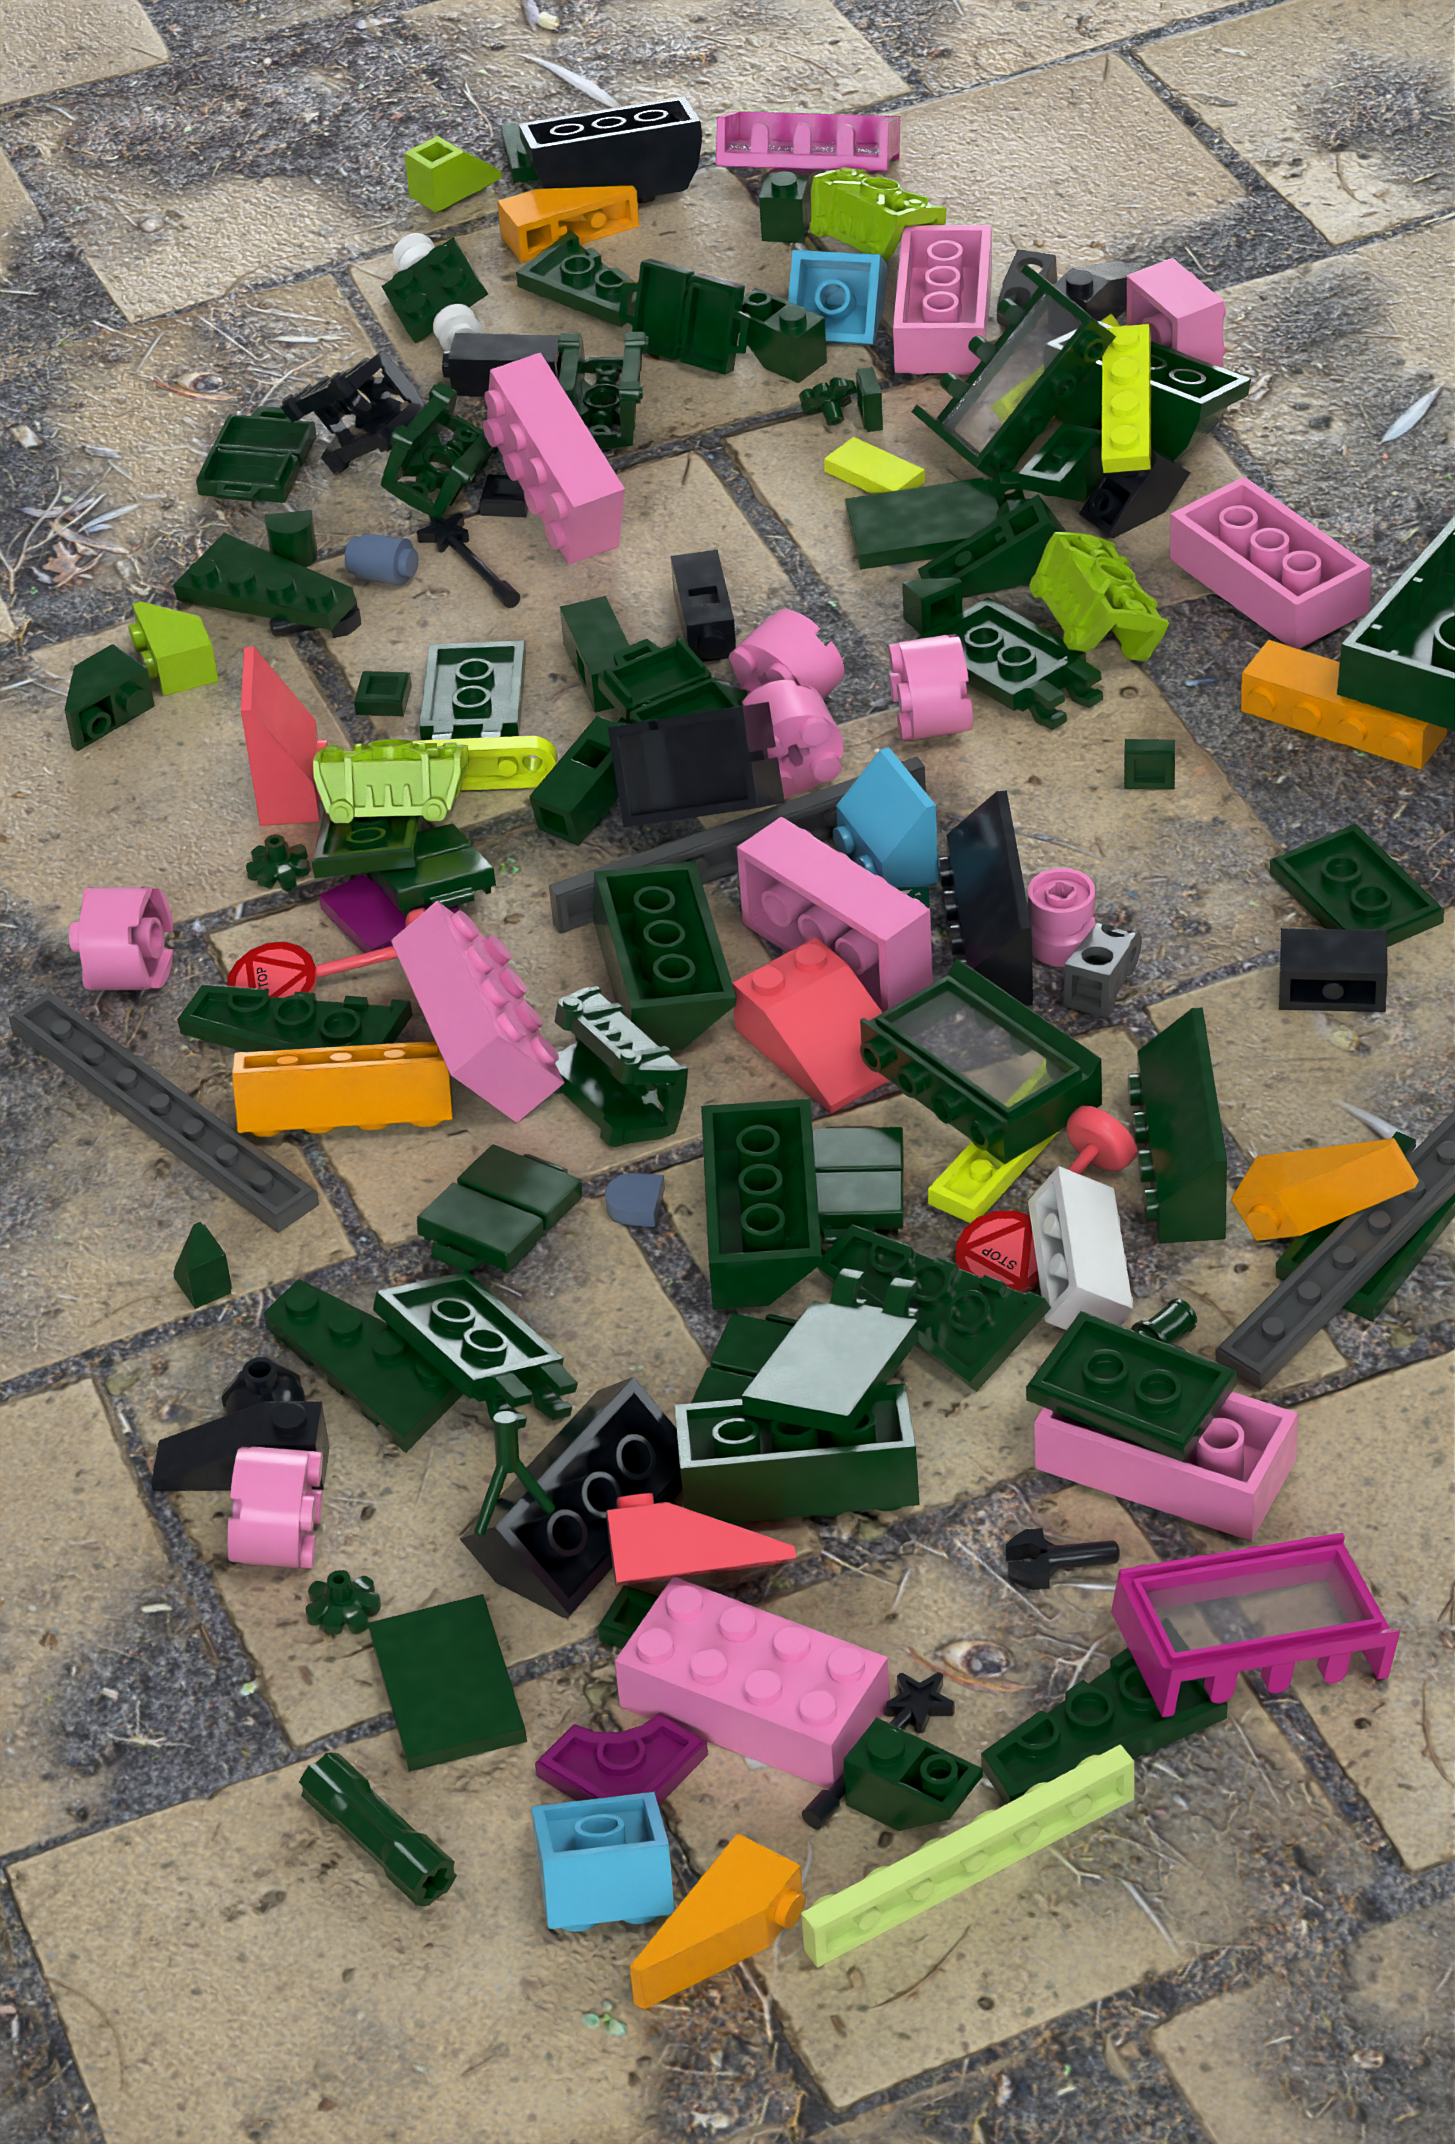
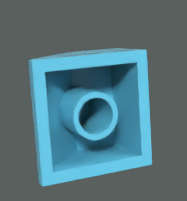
[788,250,888,345]
[833,747,939,888]
[531,1792,674,1932]

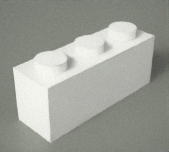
[1028,1166,1133,1330]

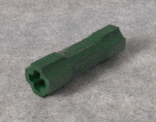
[299,1752,457,1906]

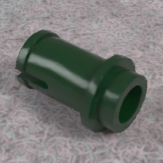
[1130,1298,1198,1344]

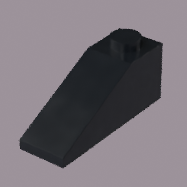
[1049,261,1142,338]
[151,1401,330,1491]

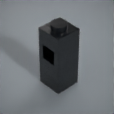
[442,333,562,397]
[670,550,736,662]

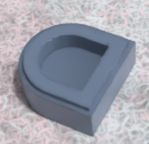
[605,1173,665,1227]

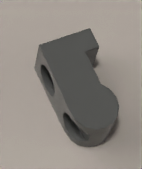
[997,249,1057,330]
[1063,922,1142,1018]

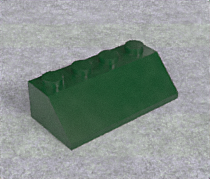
[593,861,736,1051]
[1128,1007,1227,1244]
[701,1098,822,1310]
[674,1383,920,1523]

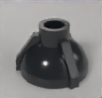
[221,1357,306,1415]

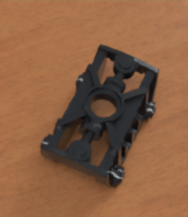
[280,351,424,474]

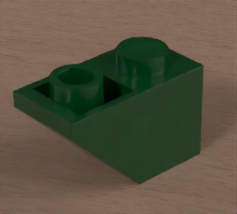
[739,288,827,384]
[64,644,155,751]
[843,1717,983,1831]

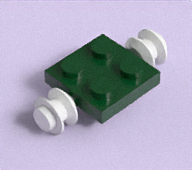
[381,233,488,351]

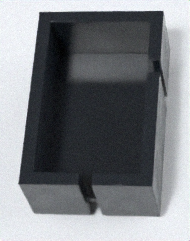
[607,702,785,828]

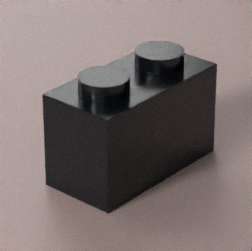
[1279,928,1388,1012]

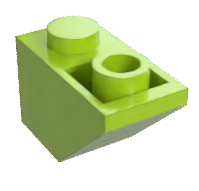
[404,136,502,213]
[128,601,219,696]

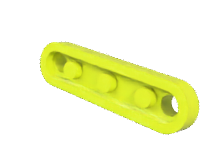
[413,736,558,791]

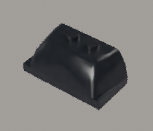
[519,97,702,204]

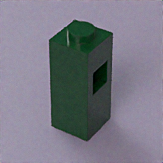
[560,596,636,713]
[529,715,625,846]

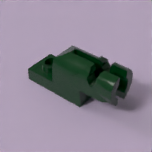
[1018,418,1105,502]

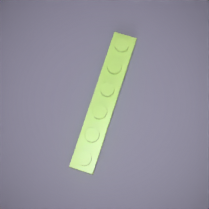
[801,1745,1134,1968]

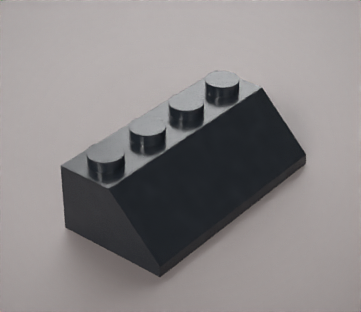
[938,790,1033,1011]
[460,1377,682,1618]

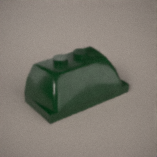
[1044,321,1251,461]

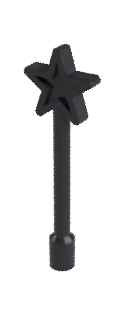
[417,513,520,608]
[802,1672,955,1829]

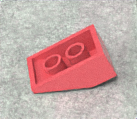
[241,646,328,826]
[732,937,890,1114]
[606,1493,796,1587]

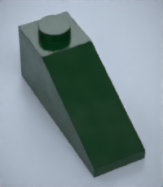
[759,168,826,243]
[918,494,1066,598]

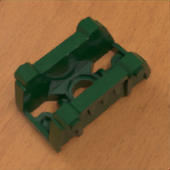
[558,332,649,449]
[380,382,499,519]
[553,986,688,1147]

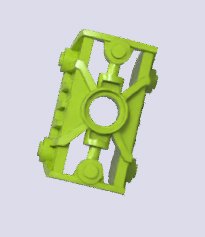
[810,167,947,261]
[1029,532,1169,662]
[313,739,469,823]

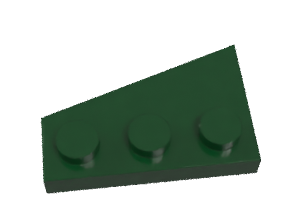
[516,230,637,327]

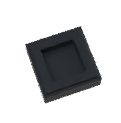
[479,474,529,518]

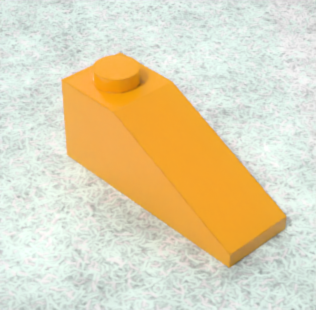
[497,186,639,263]
[1231,1138,1419,1241]
[629,1833,806,2010]

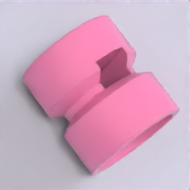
[1028,868,1095,967]

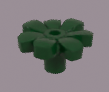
[799,377,857,426]
[246,834,311,890]
[305,1570,381,1635]

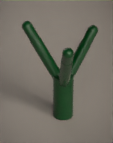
[474,1411,555,1537]

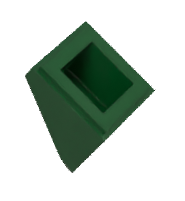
[902,578,963,635]
[173,1222,232,1309]

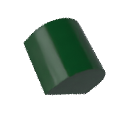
[265,510,317,567]

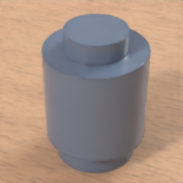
[345,533,419,586]

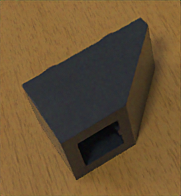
[1079,446,1191,539]

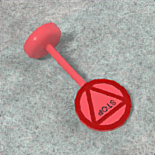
[227,908,426,998]
[955,1106,1137,1293]

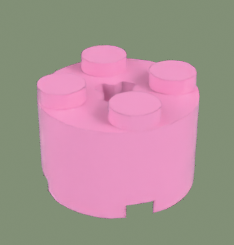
[729,609,844,700]
[888,634,973,741]
[742,680,843,799]
[69,886,173,990]
[227,1447,323,1569]

